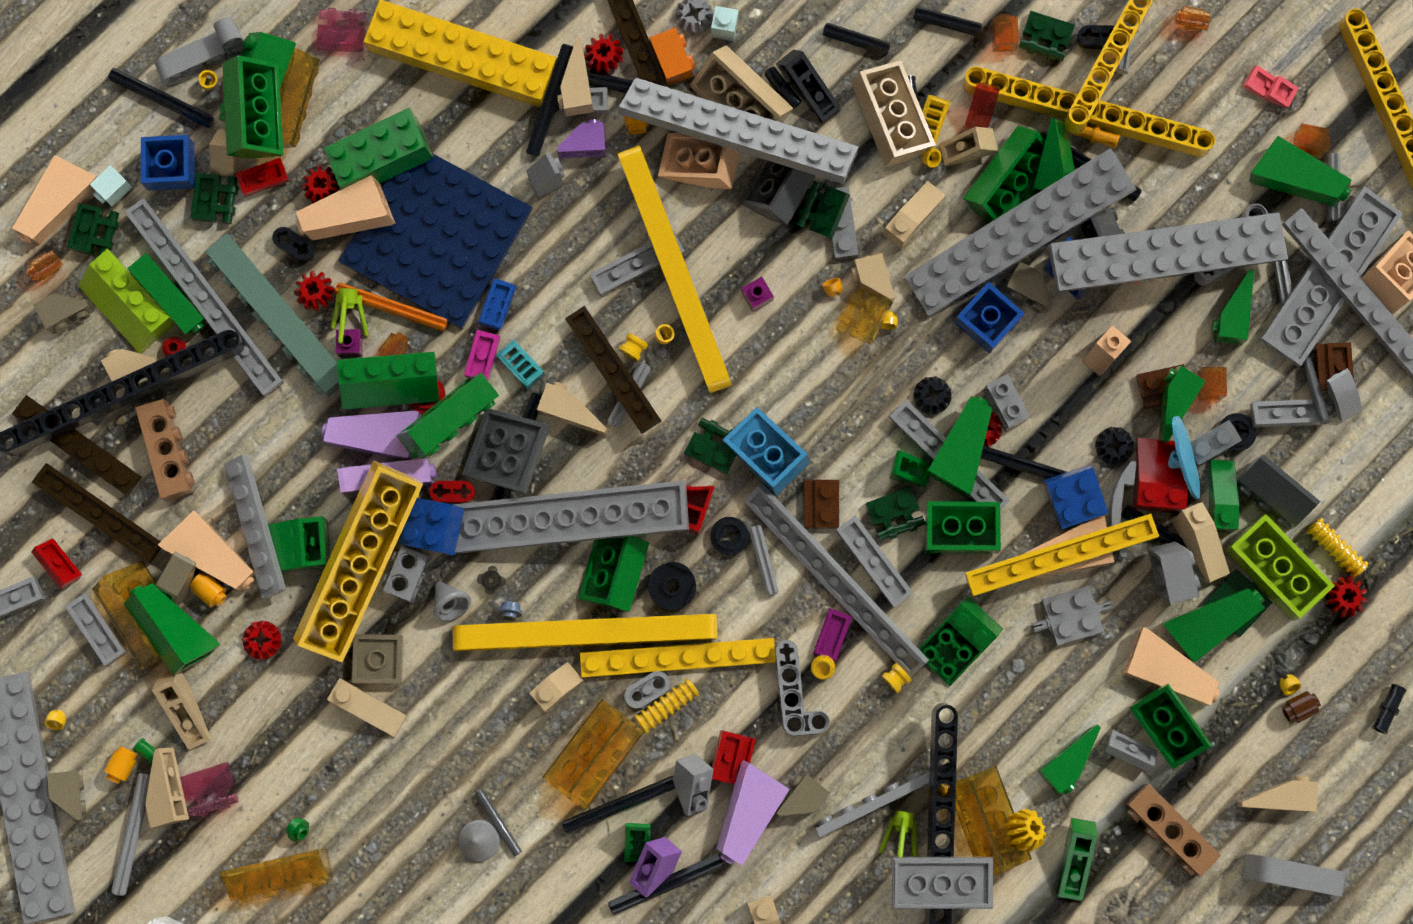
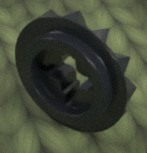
[913,376,952,414]
[1218,413,1257,452]
[1095,427,1134,465]
[710,517,749,556]

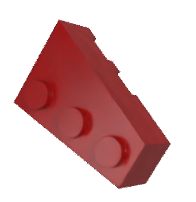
[686,486,715,535]

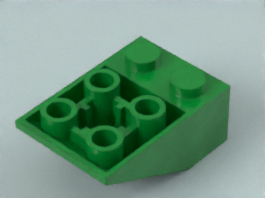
[268,516,330,573]
[918,596,1003,686]

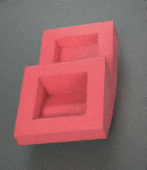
[1242,65,1299,108]

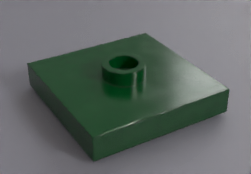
[1203,569,1273,638]

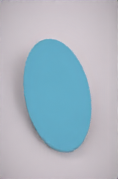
[1168,416,1200,499]

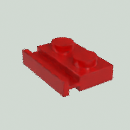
[712,730,756,785]

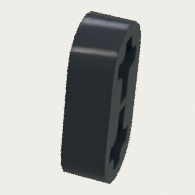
[1076,25,1120,49]
[272,227,315,262]

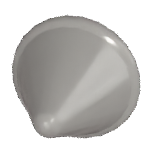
[433,581,471,622]
[458,820,500,862]

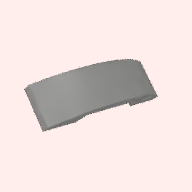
[1107,461,1136,560]

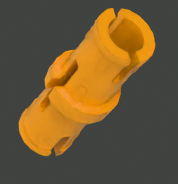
[1071,120,1120,149]

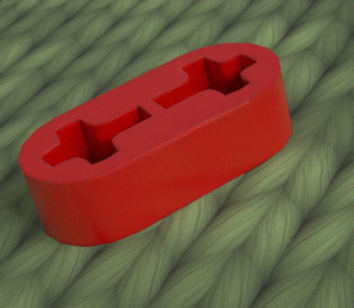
[429,480,476,504]

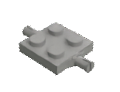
[1031,586,1114,647]

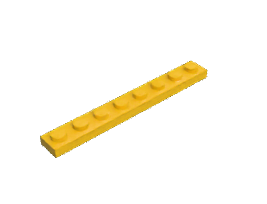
[965,514,1159,597]
[580,638,776,678]

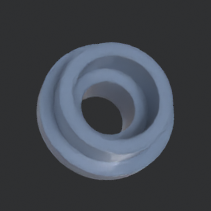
[498,601,522,621]

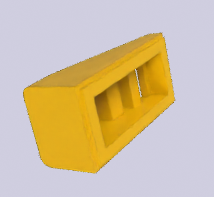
[922,95,950,148]

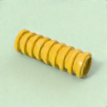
[1306,518,1368,578]
[635,678,699,733]

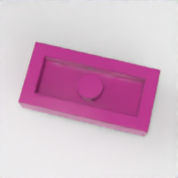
[464,330,501,381]

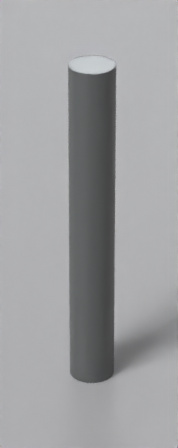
[1303,357,1330,424]
[475,789,523,857]

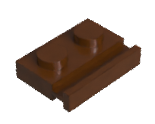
[1314,342,1354,392]
[1136,364,1185,409]
[804,479,839,529]

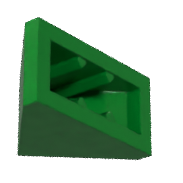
[889,450,931,487]
[625,823,652,862]

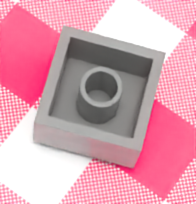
[1147,542,1200,604]

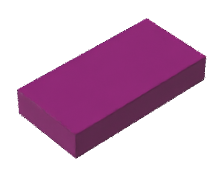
[813,608,852,663]

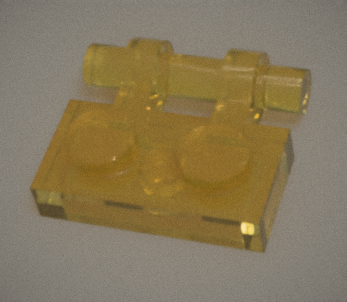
[836,288,893,345]

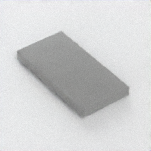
[892,857,993,909]

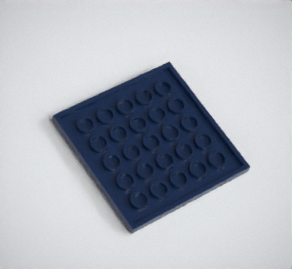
[339,153,533,330]

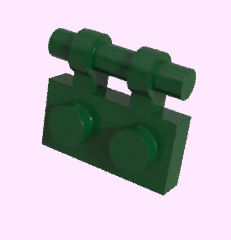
[1018,11,1075,62]
[190,173,239,224]
[796,180,850,239]
[67,203,119,256]
[684,417,736,475]
[865,486,925,541]

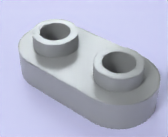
[624,671,670,709]

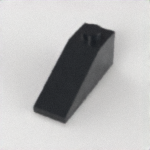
[776,50,841,122]

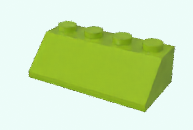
[78,249,176,354]

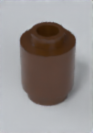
[1281,691,1321,724]

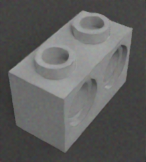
[983,374,1030,432]
[382,546,431,604]

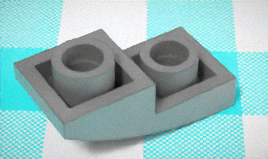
[1327,369,1362,422]

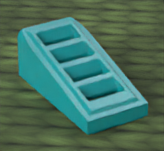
[496,340,545,390]

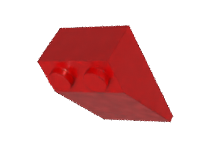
[1133,438,1188,513]

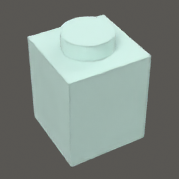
[711,6,739,42]
[90,165,133,206]

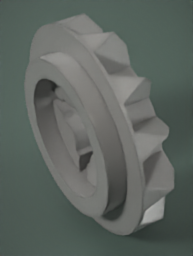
[675,0,713,33]

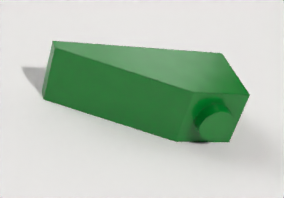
[1034,118,1074,190]
[1211,270,1254,345]
[1158,366,1206,443]
[1208,460,1239,533]
[1038,724,1101,795]
[1058,818,1098,901]

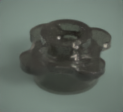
[477,566,506,595]

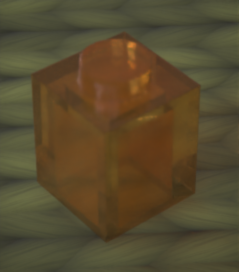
[991,14,1019,52]
[1293,123,1331,158]
[1197,367,1227,404]

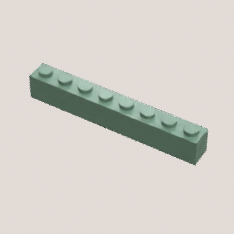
[205,233,339,397]

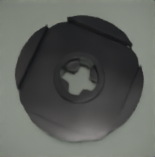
[648,562,697,611]

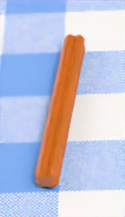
[335,282,448,331]

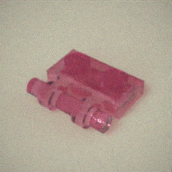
[316,8,366,52]
[180,762,239,817]

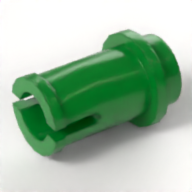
[133,738,155,767]

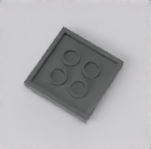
[462,409,550,494]

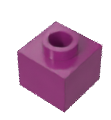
[741,277,774,312]
[336,329,363,357]

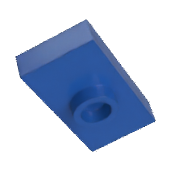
[478,278,517,331]

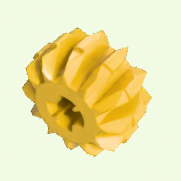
[1005,809,1047,852]

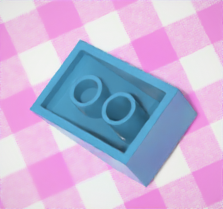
[723,407,810,496]

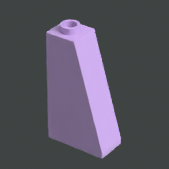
[321,411,421,461]
[337,458,437,499]
[716,760,789,865]

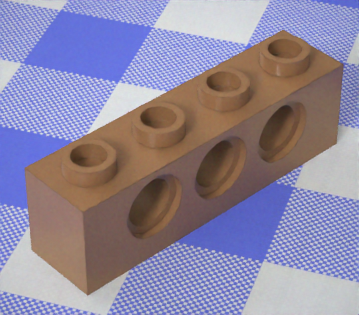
[135,399,195,501]
[1125,784,1221,877]

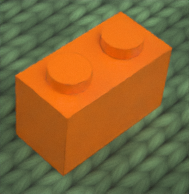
[649,27,695,86]

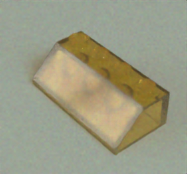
[280,48,320,149]
[92,561,163,670]
[543,699,645,811]
[946,766,1032,875]
[220,849,333,904]

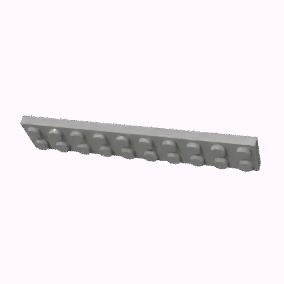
[618,78,858,184]
[905,148,1136,317]
[1048,213,1288,293]
[453,480,689,554]
[0,671,75,924]

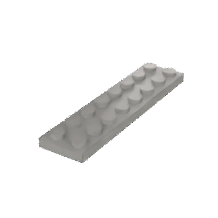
[1259,186,1403,367]

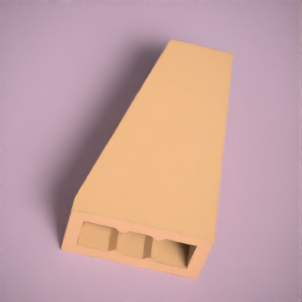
[12,155,97,245]
[296,175,395,240]
[1082,325,1132,376]
[158,510,256,591]
[1024,515,1114,580]
[1123,627,1220,706]

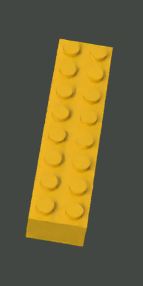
[364,0,557,108]
[293,461,423,662]

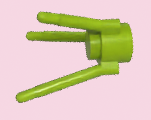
[330,288,369,344]
[879,811,918,857]

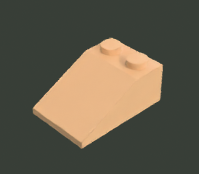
[658,133,740,189]
[1361,230,1413,314]

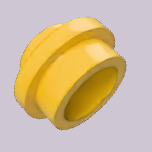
[811,655,836,680]

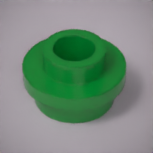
[286,818,309,842]

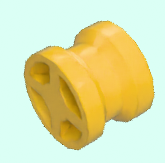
[618,333,648,362]
[881,663,912,694]

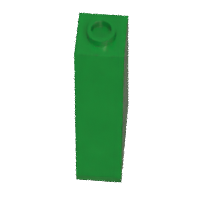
[1249,136,1352,207]
[127,253,205,335]
[926,396,992,498]
[124,583,220,675]
[1163,588,1265,663]

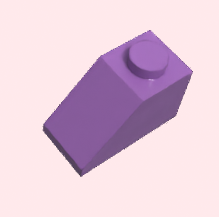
[558,120,606,159]
[629,837,682,897]

